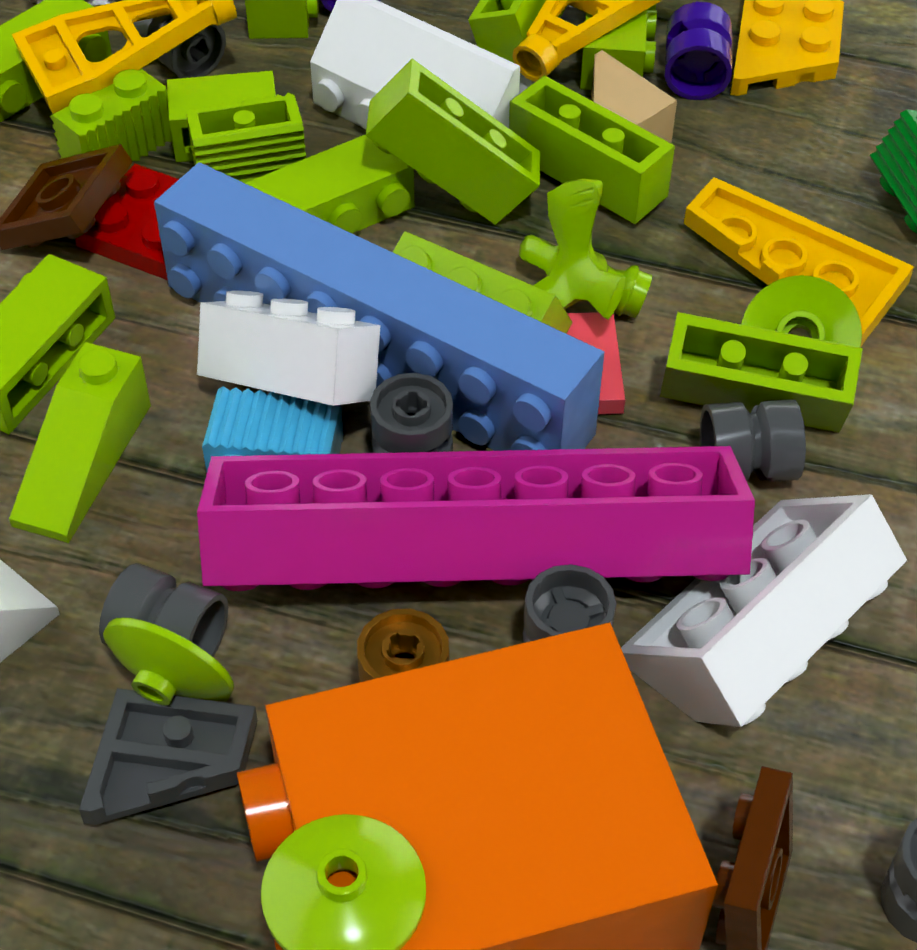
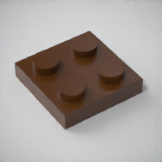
[0,144,133,250]
[713,766,793,950]

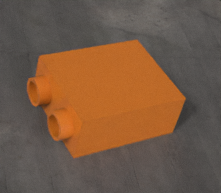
[236,622,718,950]

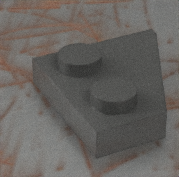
[79,688,258,825]

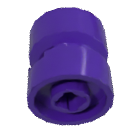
[664,1,732,100]

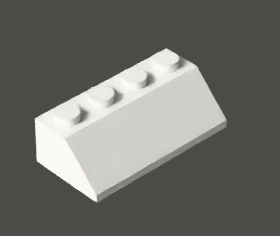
[310,0,520,130]
[621,494,907,727]

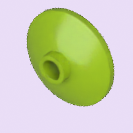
[741,275,862,347]
[103,618,234,705]
[261,814,426,950]

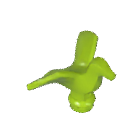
[519,178,653,320]

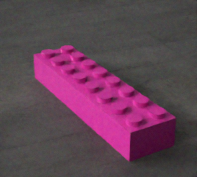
[197,446,755,591]

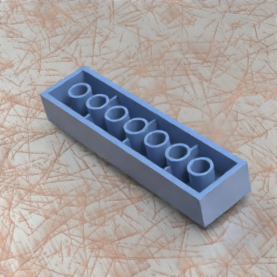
[154,162,604,451]

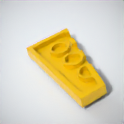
[684,177,914,347]

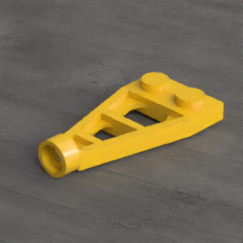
[12,0,237,114]
[512,0,661,82]

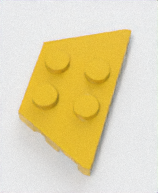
[730,0,844,96]

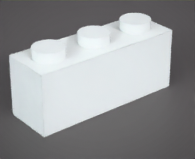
[197,291,381,406]

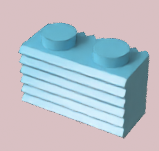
[202,386,343,472]

